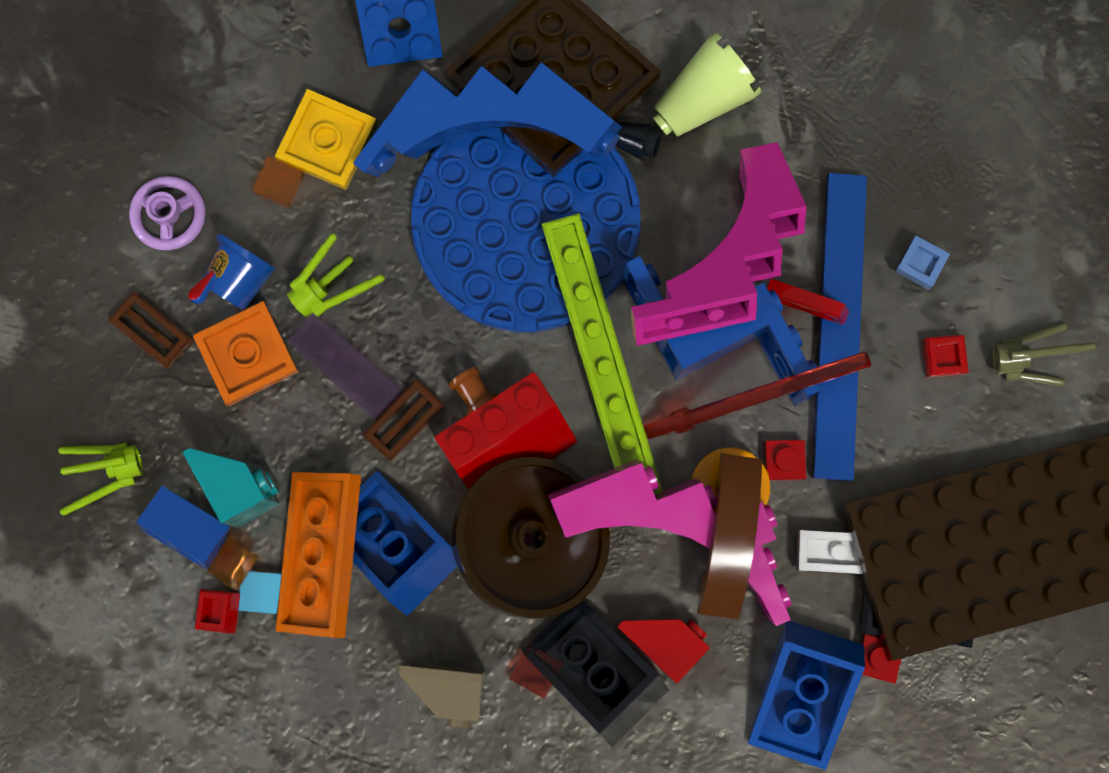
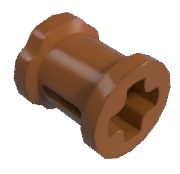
[448,366,497,414]

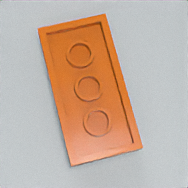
[276,472,361,638]

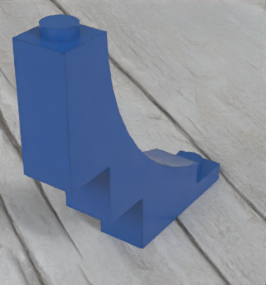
[353,62,622,177]

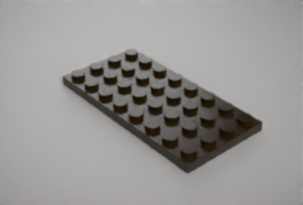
[843,434,1109,661]

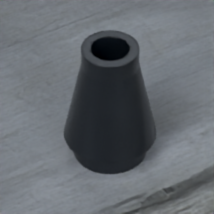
[615,121,662,161]

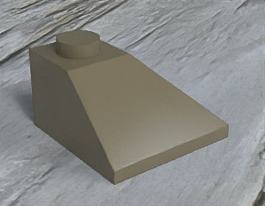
[398,662,486,728]

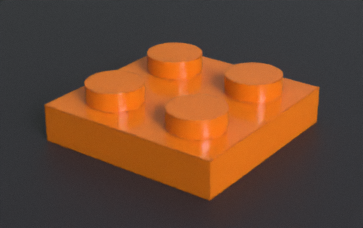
[193,301,299,406]

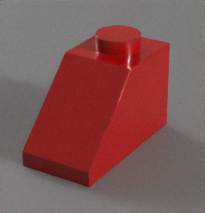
[616,619,710,684]

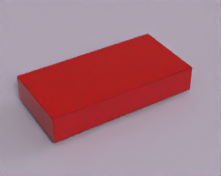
[767,278,849,325]

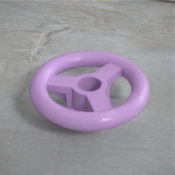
[129,176,206,251]

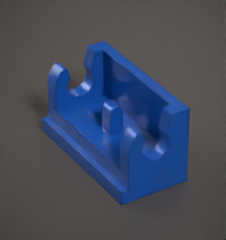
[136,486,230,571]

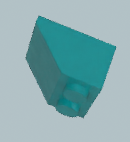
[182,448,280,527]

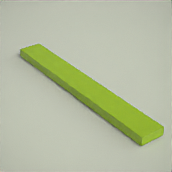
[542,213,663,495]

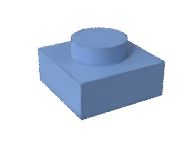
[894,236,950,290]

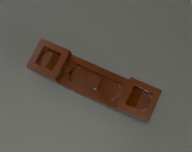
[697,453,762,619]

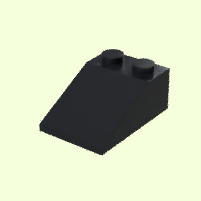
[522,601,669,747]

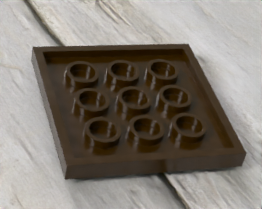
[444,0,661,178]

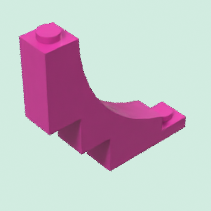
[631,142,807,346]

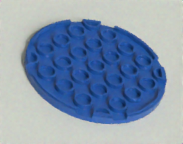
[411,128,641,333]

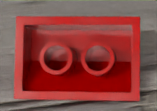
[434,372,578,489]

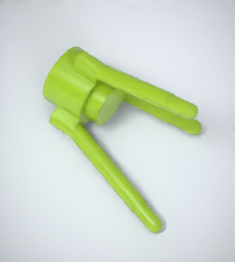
[287,233,385,317]
[58,442,143,516]

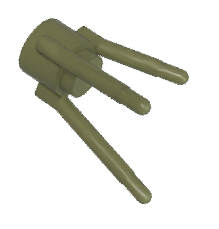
[992,323,1097,386]

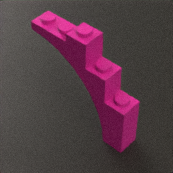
[548,459,792,626]

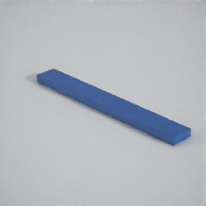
[812,173,867,482]

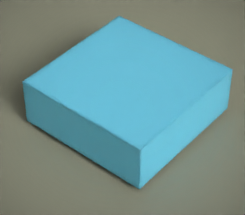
[238,570,282,614]

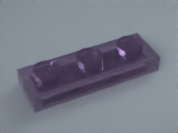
[288,314,402,421]

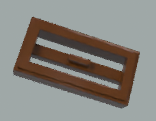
[108,291,195,371]
[362,379,445,463]

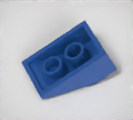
[353,471,457,616]
[748,621,865,770]

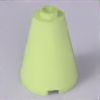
[653,32,762,137]

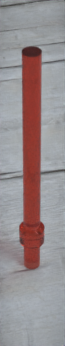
[644,351,871,440]

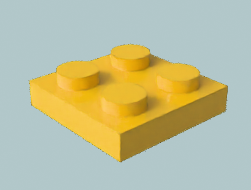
[275,89,378,190]

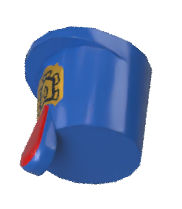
[188,233,276,310]

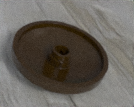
[452,457,610,619]

